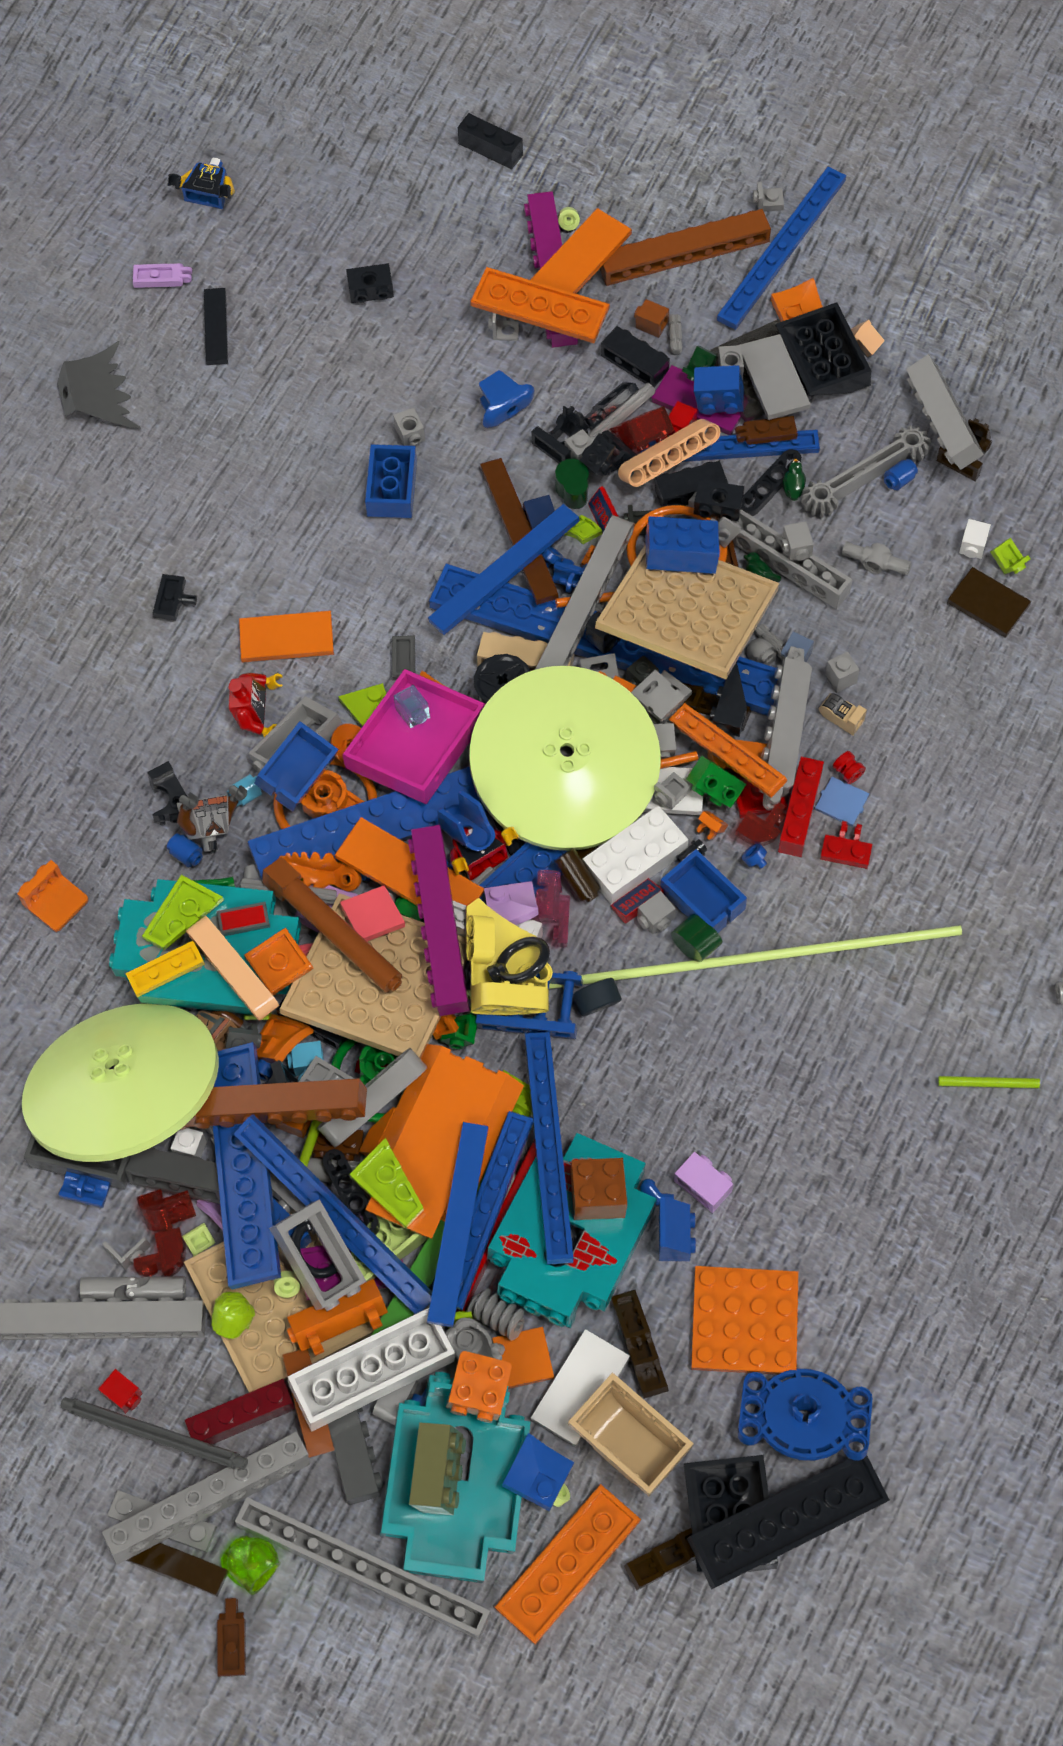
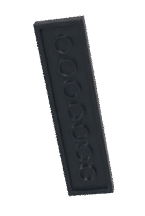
[687,1455,890,1590]

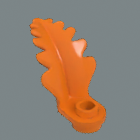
[279,852,362,891]

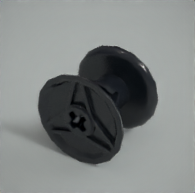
[474,654,530,705]

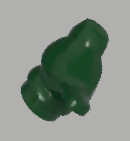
[783,459,806,501]
[743,552,781,582]

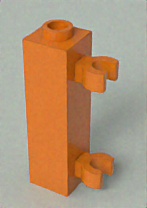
[286,1279,388,1356]

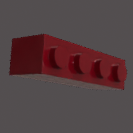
[184,1379,296,1445]

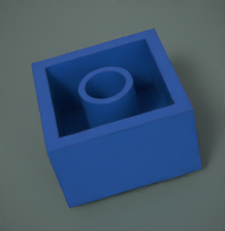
[694,365,744,415]

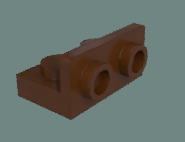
[311,1130,364,1162]

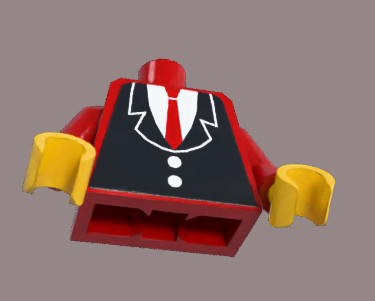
[228,673,283,737]
[450,827,520,881]

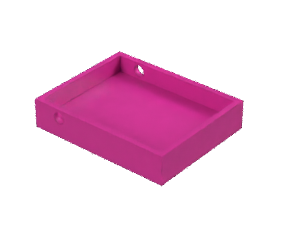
[343,669,485,804]

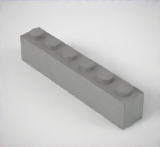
[906,354,984,470]

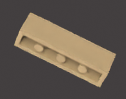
[477,632,574,671]

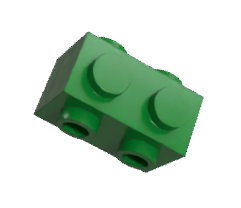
[686,755,746,808]

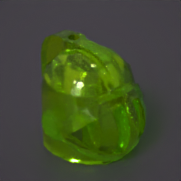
[221,1536,281,1595]

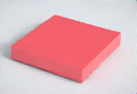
[340,885,405,941]

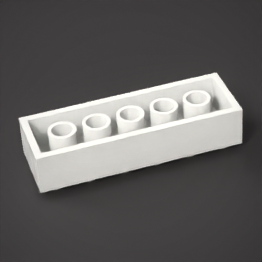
[288,1308,455,1432]

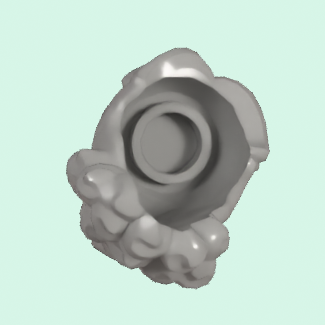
[446,1318,505,1360]

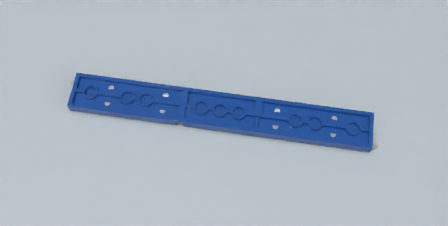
[429,564,778,716]

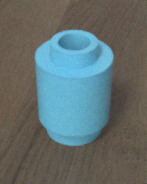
[226,774,262,807]

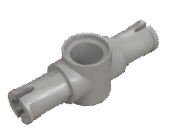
[842,541,912,575]

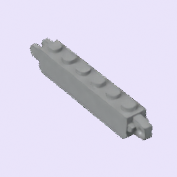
[759,646,812,811]

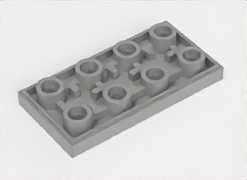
[740,334,811,420]

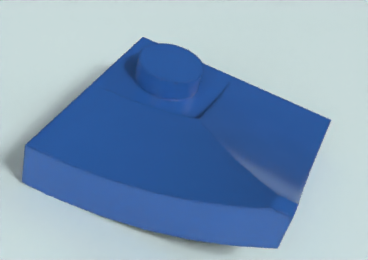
[502,1433,574,1512]

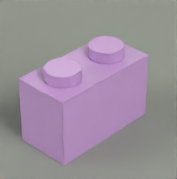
[674,1152,733,1214]

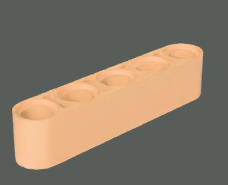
[618,419,721,487]
[186,915,279,1021]

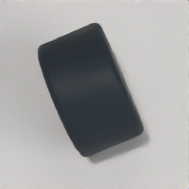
[573,978,622,1016]

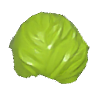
[211,1292,255,1339]

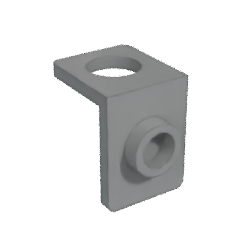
[488,313,519,341]
[710,517,742,548]
[102,1237,151,1270]

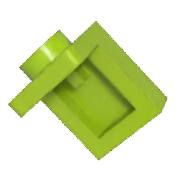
[990,538,1031,574]

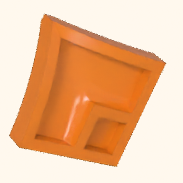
[770,278,823,322]
[257,1014,314,1063]

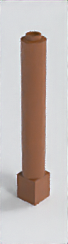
[262,857,402,992]

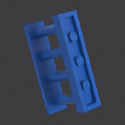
[476,971,583,1039]

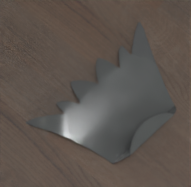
[58,341,141,429]

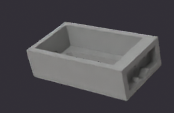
[248,696,343,773]
[269,1199,366,1311]

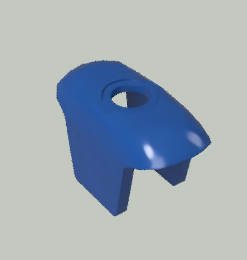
[479,370,535,428]
[435,790,496,851]

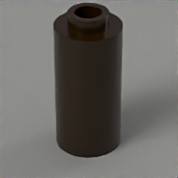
[554,848,600,903]

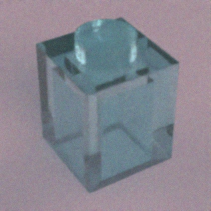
[393,685,430,728]

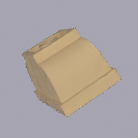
[568,1372,694,1496]

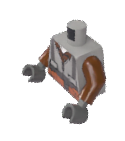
[177,785,247,852]

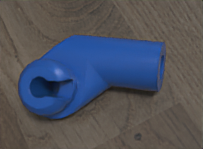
[640,1179,674,1206]

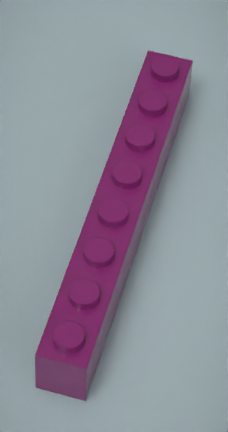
[524,191,578,348]
[408,825,469,1016]

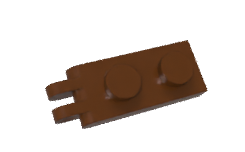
[735,416,798,445]

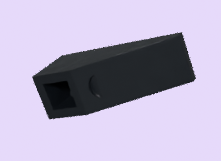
[709,662,747,737]

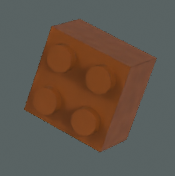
[570,1158,627,1220]

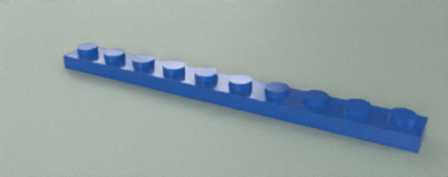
[717,167,846,330]
[525,1032,574,1264]
[234,1114,432,1314]

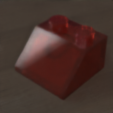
[610,406,675,452]

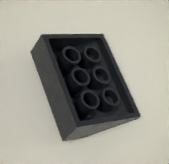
[776,302,872,396]
[683,1455,778,1573]

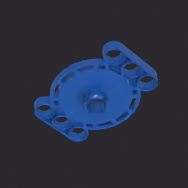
[738,1369,873,1461]

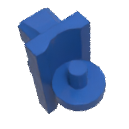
[552,558,587,593]
[59,1171,111,1208]

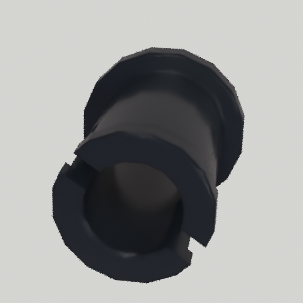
[676,839,707,863]

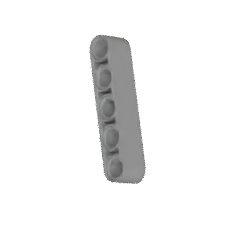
[317,1048,427,1148]

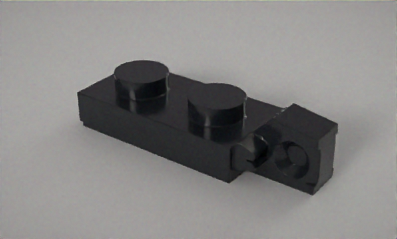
[585,382,639,429]

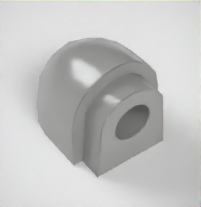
[746,638,776,665]

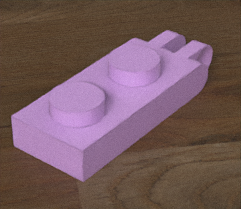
[133,263,192,288]

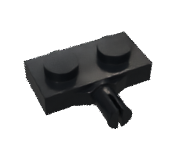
[153,574,197,621]

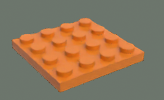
[691,1266,798,1375]

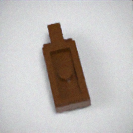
[217,1598,246,1677]

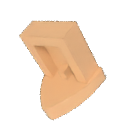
[851,320,885,357]

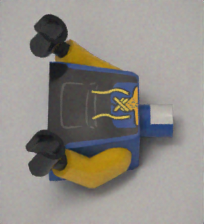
[167,158,235,209]

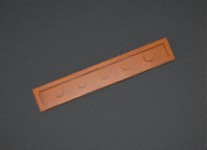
[669,703,787,798]

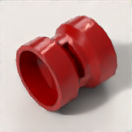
[833,751,866,784]

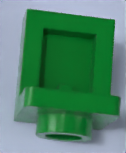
[440,1013,477,1050]

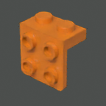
[17,860,89,932]
[446,1351,512,1423]

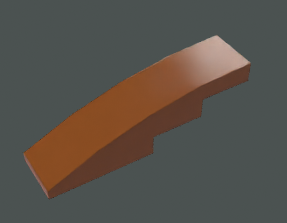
[282,1349,334,1458]

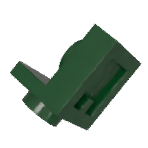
[682,346,718,381]

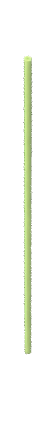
[466,925,962,1000]

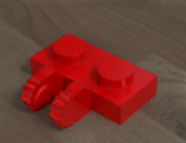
[820,821,873,869]

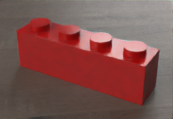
[778,756,824,858]

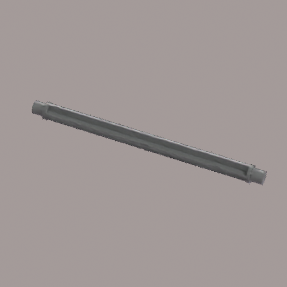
[61,1397,248,1470]

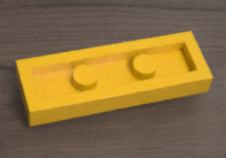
[125,941,205,998]

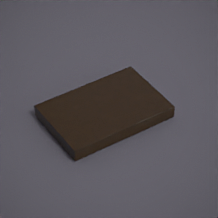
[947,567,1031,638]

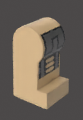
[818,693,867,736]

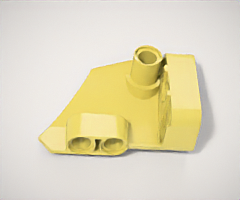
[466,898,553,1015]

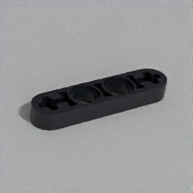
[741,449,802,516]
[323,1149,380,1235]

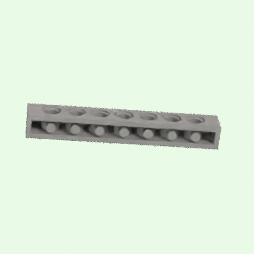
[688,493,852,609]
[102,1432,310,1565]

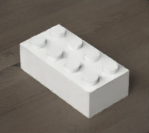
[582,805,688,904]

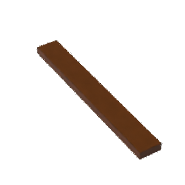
[480,458,559,605]

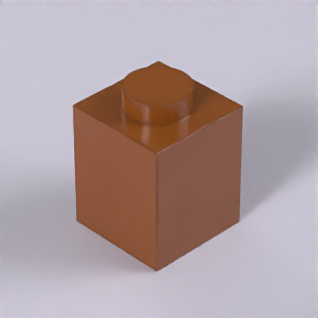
[634,299,669,338]

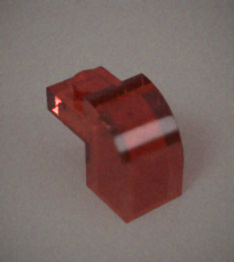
[734,802,786,846]
[137,1189,196,1232]
[133,1227,186,1277]

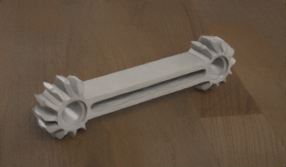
[801,425,931,518]

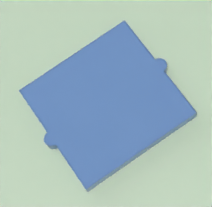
[815,777,870,827]

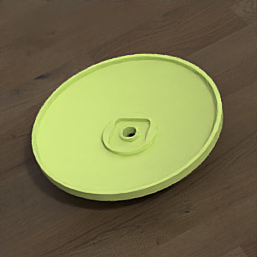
[469,666,661,851]
[22,1003,219,1162]

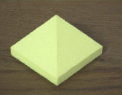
[182,1223,216,1256]

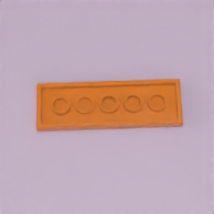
[530,208,632,294]
[470,267,610,343]
[335,817,484,906]
[495,1484,641,1645]

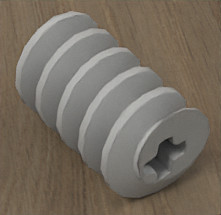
[467,1288,525,1341]

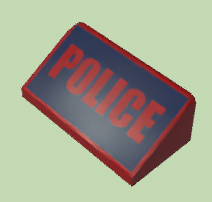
[588,486,619,534]
[610,878,664,924]

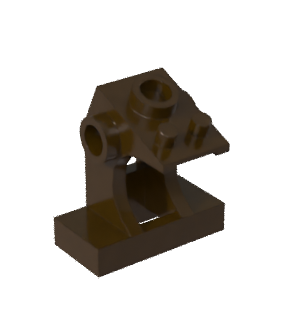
[936,418,992,482]

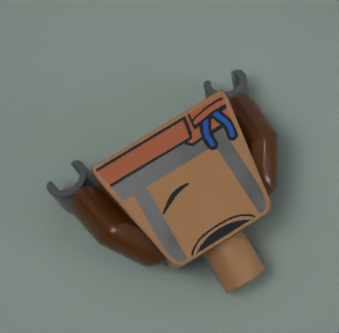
[196,1011,258,1051]

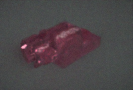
[536,870,570,947]

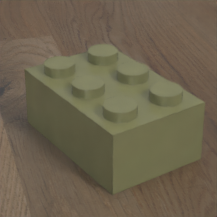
[409,1422,466,1515]

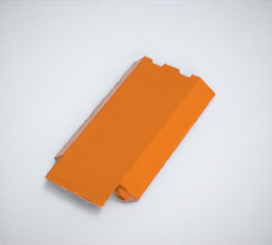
[365,1044,524,1239]

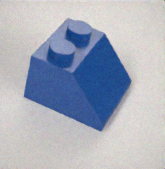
[659,1197,696,1261]

